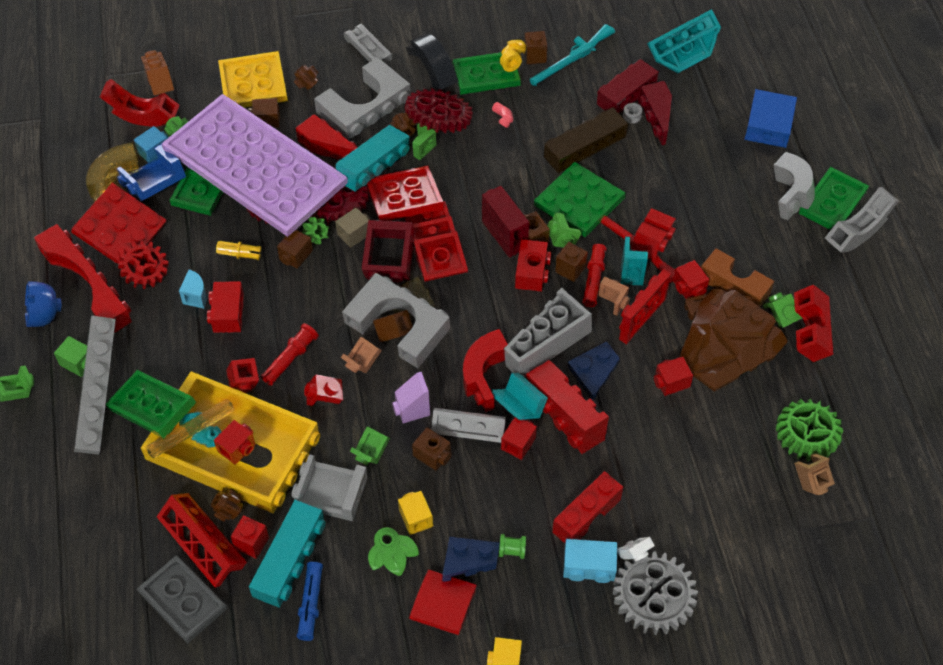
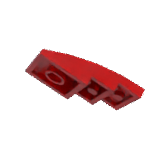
[404,201,468,282]

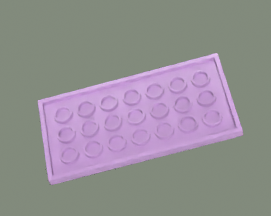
[162,94,348,237]

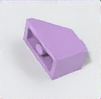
[392,372,430,423]

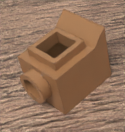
[794,453,835,495]

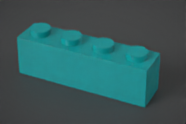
[336,125,410,191]
[249,500,326,608]

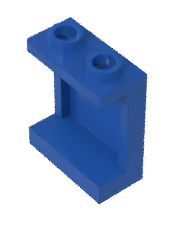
[745,89,797,148]
[116,144,186,201]

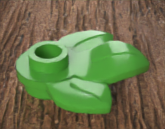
[368,527,419,576]

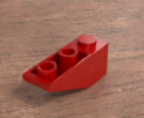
[296,114,358,160]

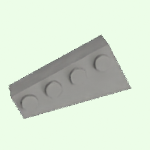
[504,288,592,377]

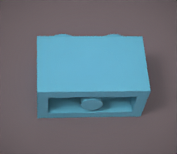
[563,539,617,583]

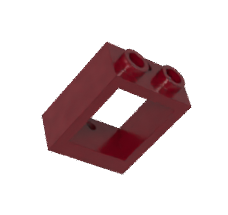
[361,220,416,282]

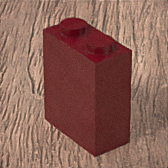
[482,186,529,258]

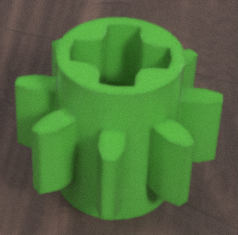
[164,116,188,137]
[301,217,329,244]

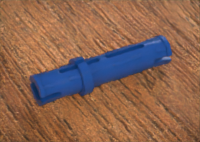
[297,562,323,641]

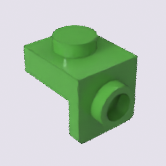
[548,212,581,248]
[763,292,802,328]
[0,365,34,402]
[350,426,390,465]

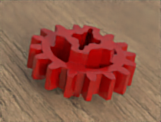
[118,241,168,289]

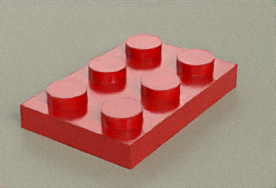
[619,269,671,344]

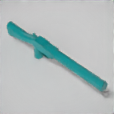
[530,24,615,86]

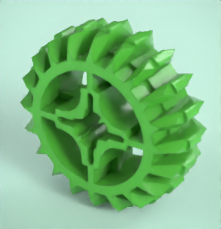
[776,398,843,462]

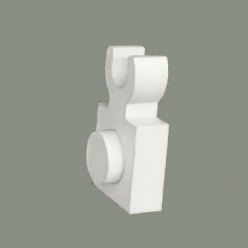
[617,537,654,561]

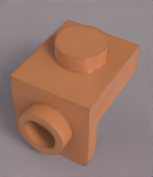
[599,277,630,316]
[341,337,382,373]

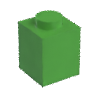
[54,336,87,377]

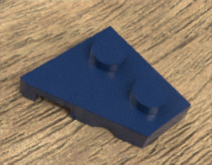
[567,342,620,400]
[442,537,500,582]

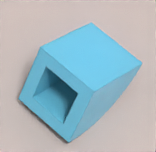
[179,270,207,309]

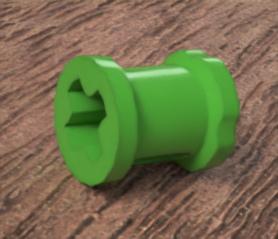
[499,534,526,559]

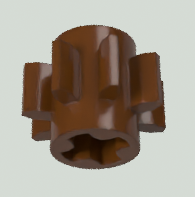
[293,64,319,90]
[390,113,417,138]
[211,489,243,522]

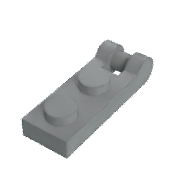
[344,24,392,63]

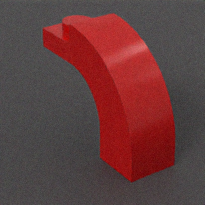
[100,79,180,127]
[463,329,508,413]

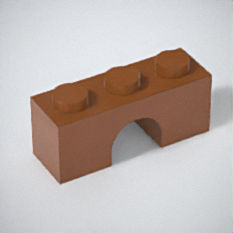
[141,50,174,95]
[701,248,774,307]

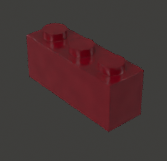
[597,59,659,114]

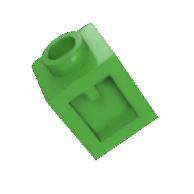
[412,123,437,160]

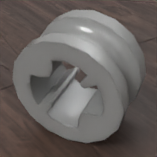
[623,103,642,124]

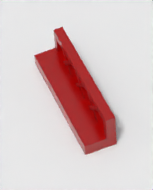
[157,493,247,587]

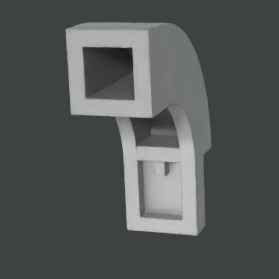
[774,152,815,220]
[825,187,899,252]

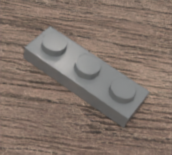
[431,408,506,443]

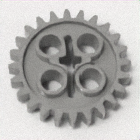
[613,551,698,635]

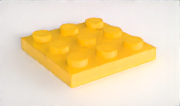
[218,51,288,108]

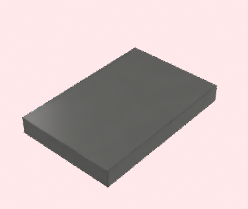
[137,555,227,644]

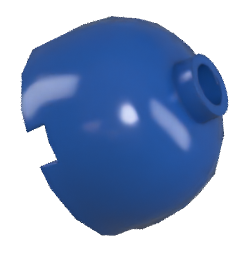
[25,281,61,327]

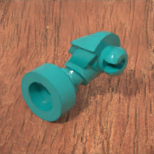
[179,412,222,448]

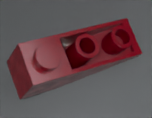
[638,81,672,145]

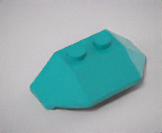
[647,9,721,73]

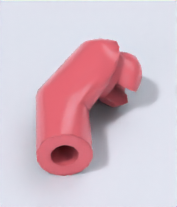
[492,102,514,128]

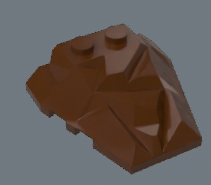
[679,289,788,392]

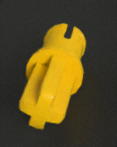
[216,241,262,260]

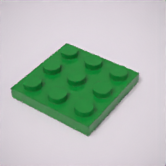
[534,162,626,237]

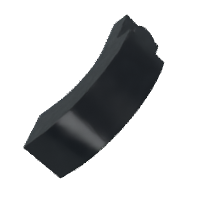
[406,33,459,89]

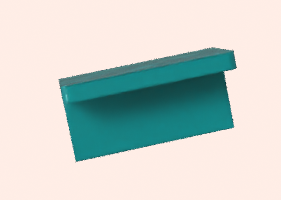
[621,236,648,286]
[492,372,548,420]

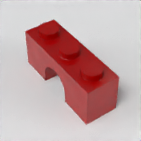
[794,284,833,362]
[552,471,623,543]

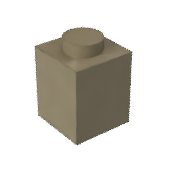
[335,208,370,248]

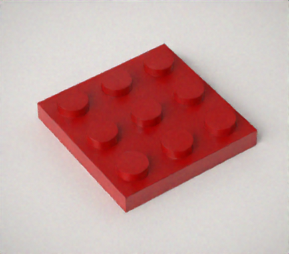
[367,166,444,221]
[71,183,167,264]

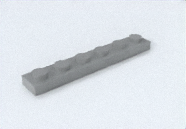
[74,316,115,455]

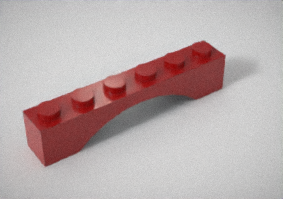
[34,224,132,333]

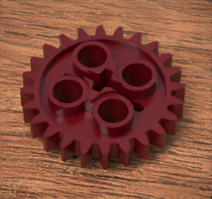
[405,88,473,133]
[310,165,369,225]

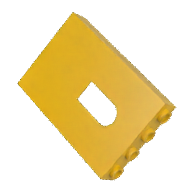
[141,371,320,514]

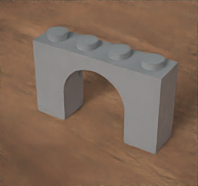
[314,57,411,140]
[342,273,451,368]

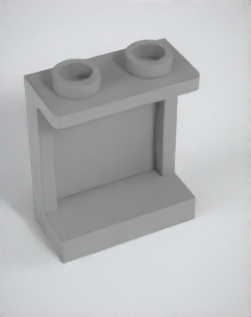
[292,454,368,521]

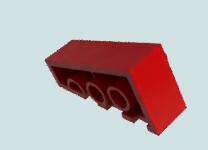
[526,360,609,454]

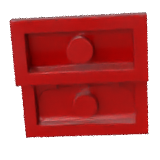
[409,569,477,635]

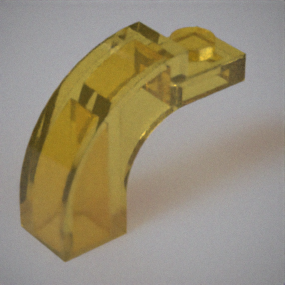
[86,142,139,202]

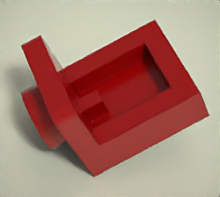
[304,374,343,406]

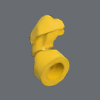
[500,40,526,72]

